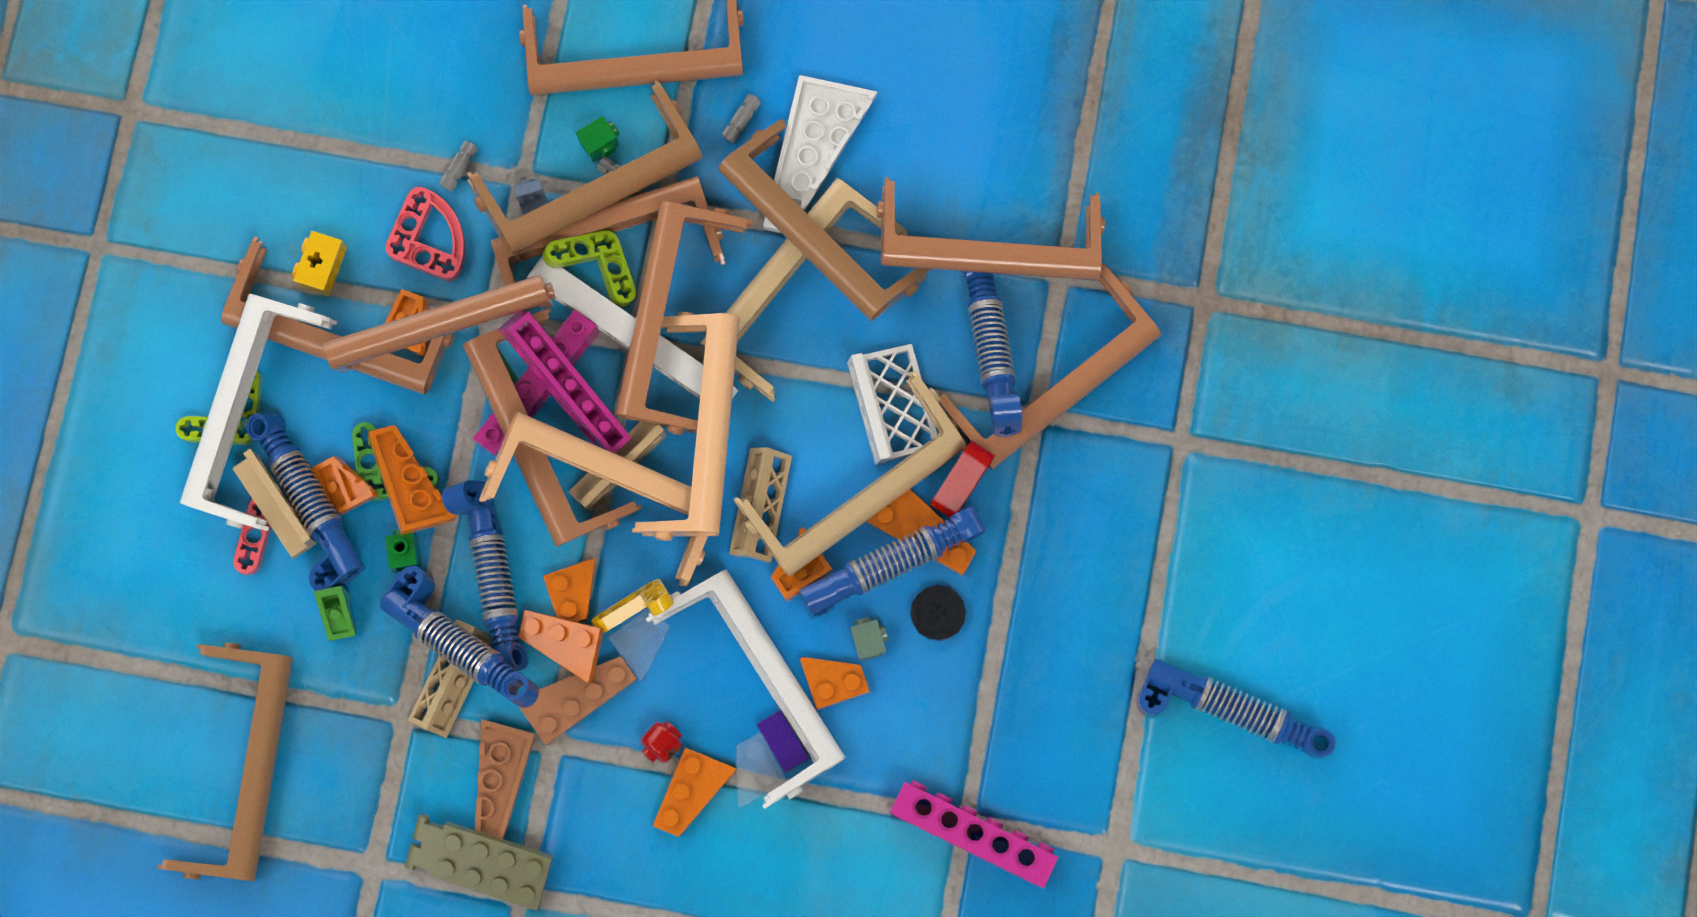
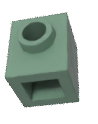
[850,617,888,662]

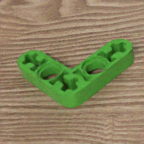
[352,422,440,502]

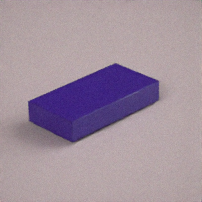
[756,710,809,773]

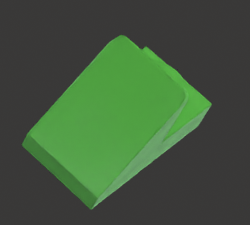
[314,586,356,641]

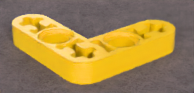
[591,579,674,633]

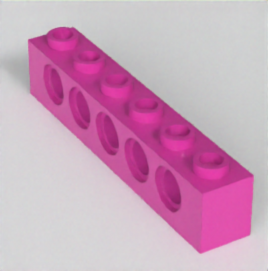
[473,310,600,458]
[498,311,631,454]
[890,780,1058,888]

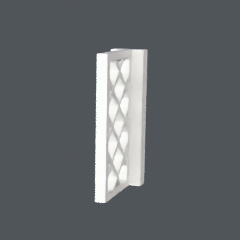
[847,344,937,465]

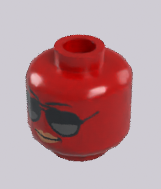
[640,721,682,763]

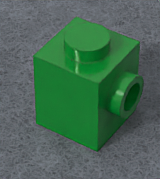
[575,115,620,162]
[385,530,422,573]

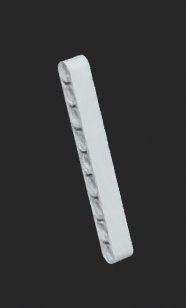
[526,256,738,399]

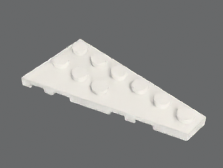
[763,75,877,233]

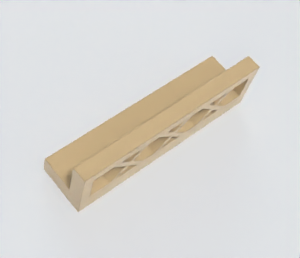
[569,422,667,512]
[729,447,792,563]
[232,449,317,559]
[407,620,494,738]

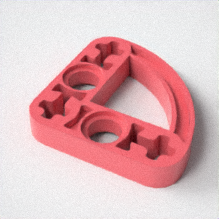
[385,187,466,281]

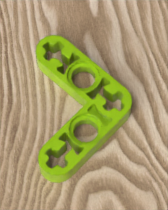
[542,230,636,307]
[175,370,262,445]

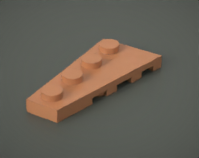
[518,656,638,745]
[475,719,536,839]

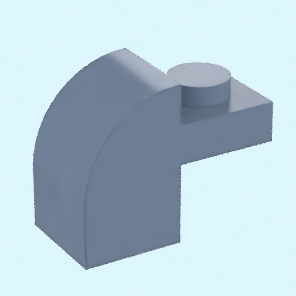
[513,178,548,215]

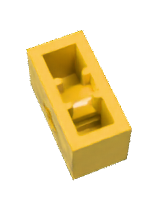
[292,231,348,297]

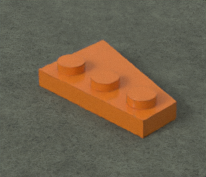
[518,610,604,683]
[653,748,737,837]

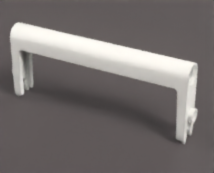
[179,294,338,531]
[646,570,846,809]

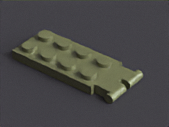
[405,814,554,911]

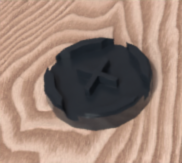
[910,585,966,641]

